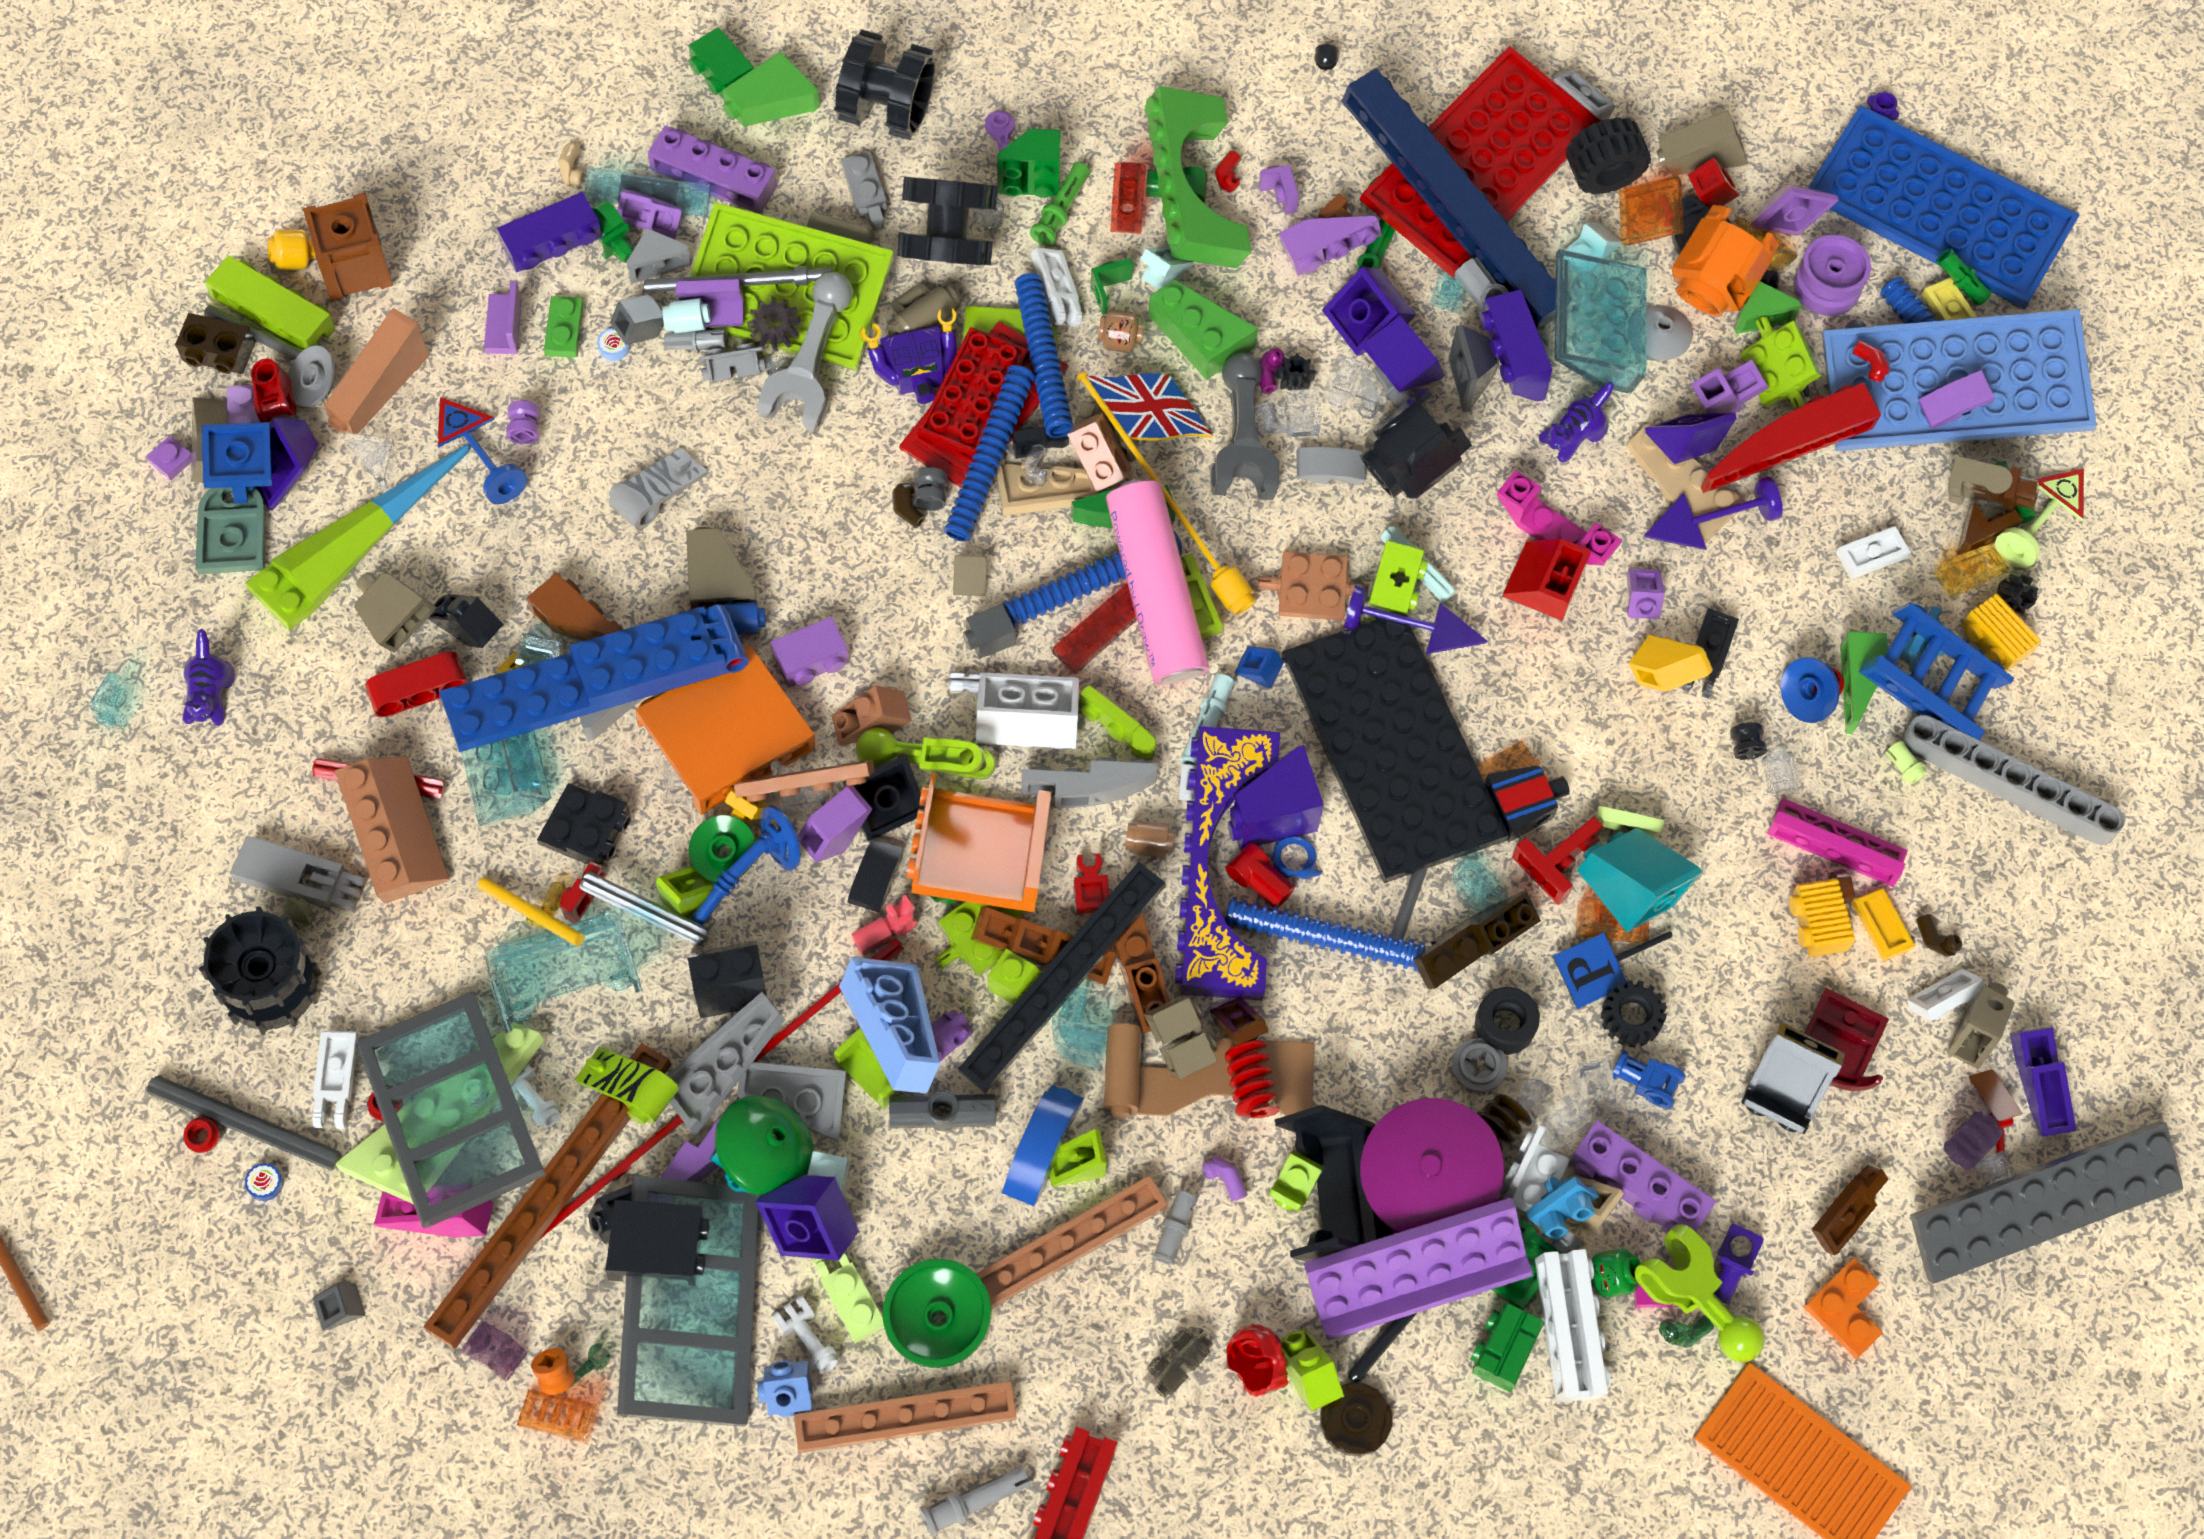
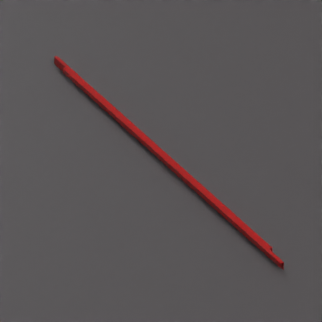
[537,938,905,1242]

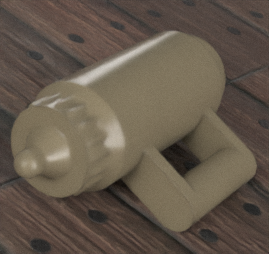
[886,283,961,337]

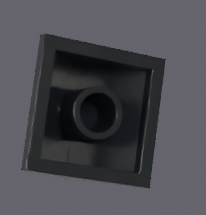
[843,753,925,841]

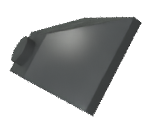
[1448,325,1499,412]

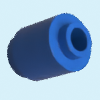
[726,601,766,636]

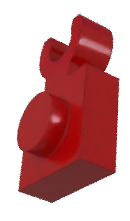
[1074,853,1110,914]
[560,861,606,925]

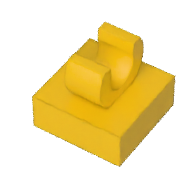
[725,790,770,825]

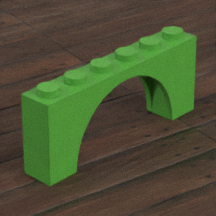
[1145,86,1252,268]

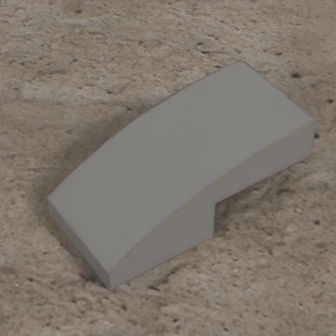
[1296,447,1366,485]

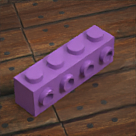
[648,125,777,214]
[1569,1120,1717,1234]

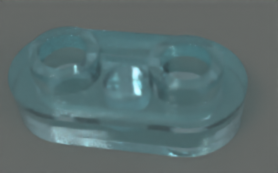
[1452,859,1508,913]

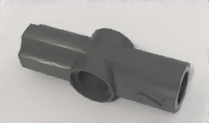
[889,1091,996,1132]

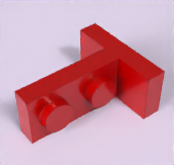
[1512,816,1603,905]

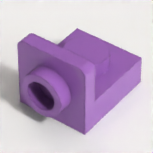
[1259,165,1299,214]
[1627,568,1664,619]

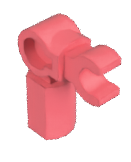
[851,895,918,956]

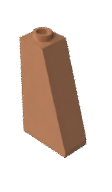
[324,307,429,437]

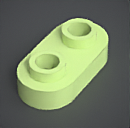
[1596,806,1665,838]

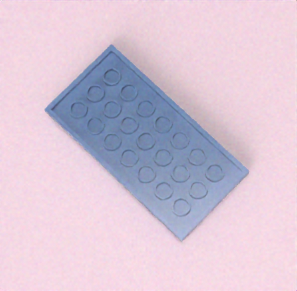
[1822,309,2097,451]

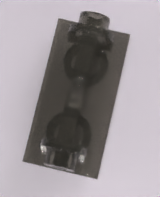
[1141,1327,1213,1398]

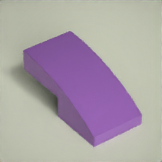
[617,188,682,239]
[1918,370,1995,429]

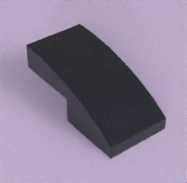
[847,838,904,913]

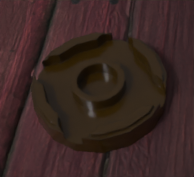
[1320,1382,1392,1457]

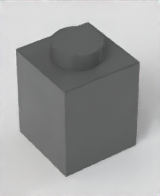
[610,294,664,345]
[963,604,1016,659]

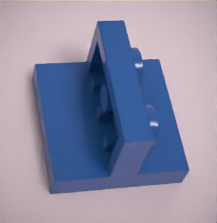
[202,423,272,504]

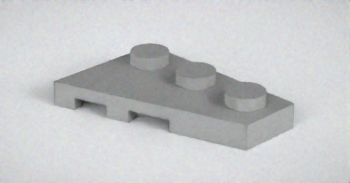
[737,1062,847,1142]

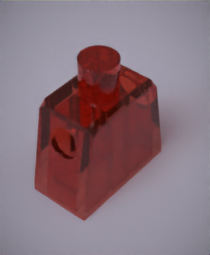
[1110,162,1146,234]

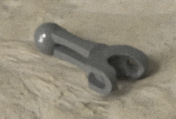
[1210,353,1279,500]

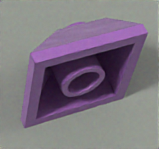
[1752,184,1839,235]

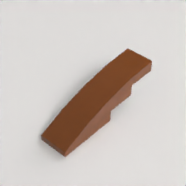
[971,907,1116,985]

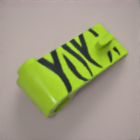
[574,1047,679,1125]

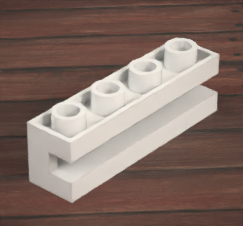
[1535,1249,1611,1403]

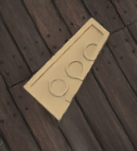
[1627,422,1746,544]

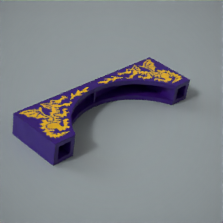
[1175,726,1280,1001]

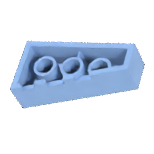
[839,957,940,1093]

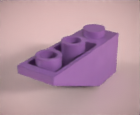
[1278,216,1382,276]

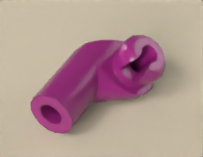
[1259,348,1285,394]

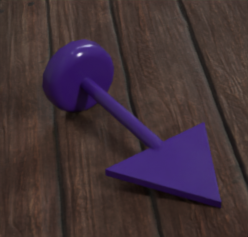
[1644,476,1783,550]
[1344,584,1487,654]

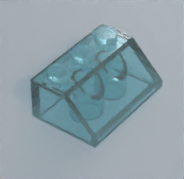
[461,731,551,826]

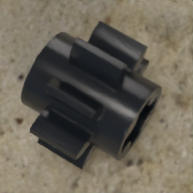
[1275,353,1316,395]
[1997,573,2039,614]

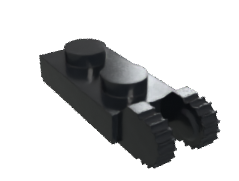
[1682,608,1739,699]

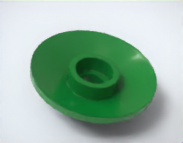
[688,815,756,882]

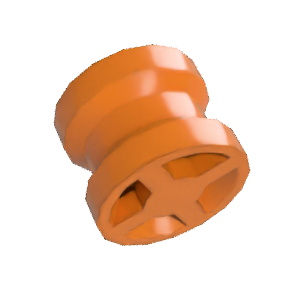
[531,1348,575,1395]

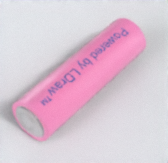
[1106,479,1210,685]

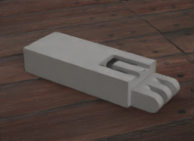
[230,836,366,912]

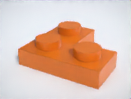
[1803,1258,1883,1360]

